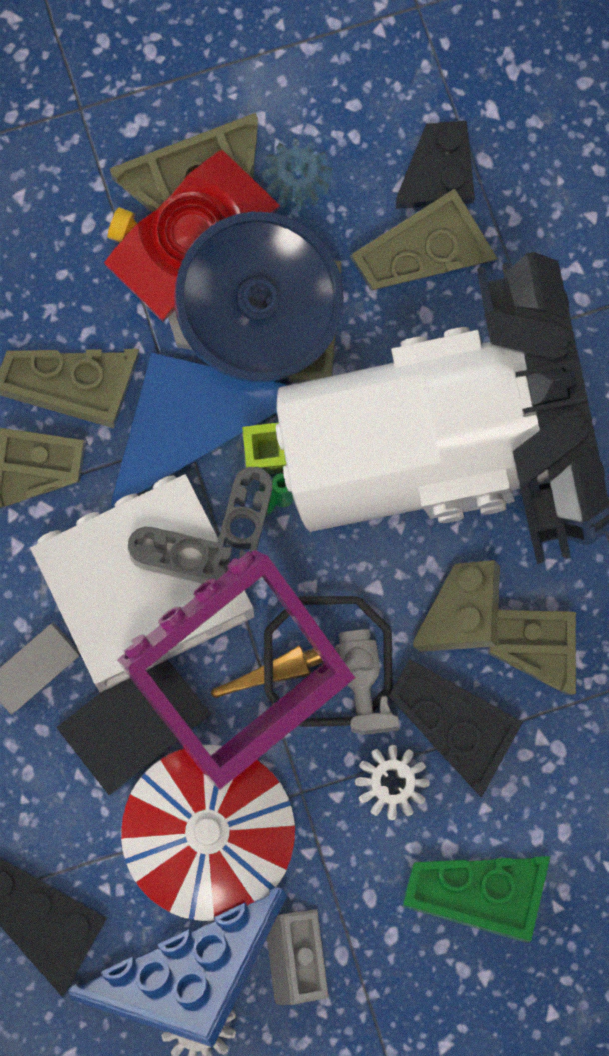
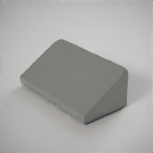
[267,909,329,1005]

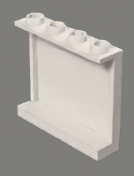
[30,474,254,692]

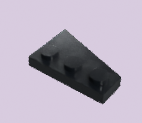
[0,857,108,997]

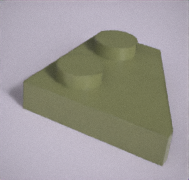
[488,610,576,695]

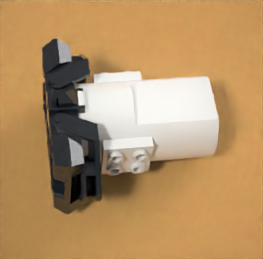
[276,252,609,565]

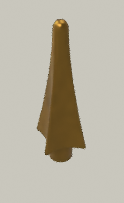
[211,645,324,698]

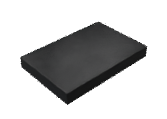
[56,660,211,796]

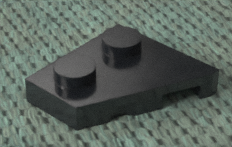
[395,120,475,209]

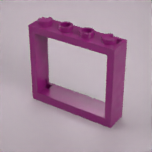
[117,550,355,790]

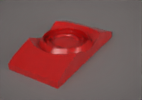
[104,149,280,322]

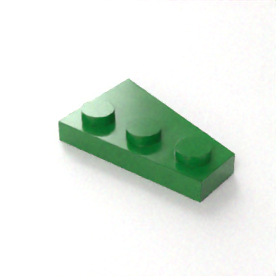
[402,856,551,943]

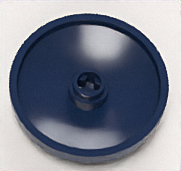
[174,212,344,382]

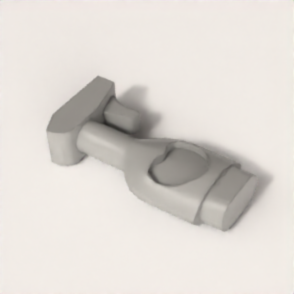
[335,629,399,735]

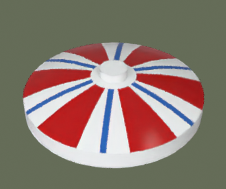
[121,745,295,921]

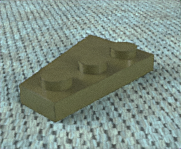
[349,189,498,291]

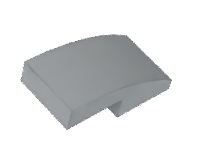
[0,622,81,715]

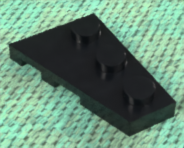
[389,659,523,798]

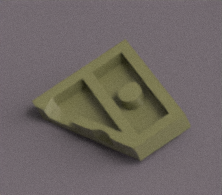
[0,428,86,508]
[413,560,500,652]

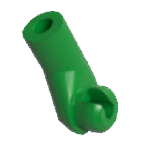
[258,473,294,514]

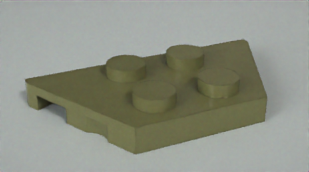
[109,113,258,213]

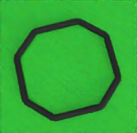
[264,596,393,727]

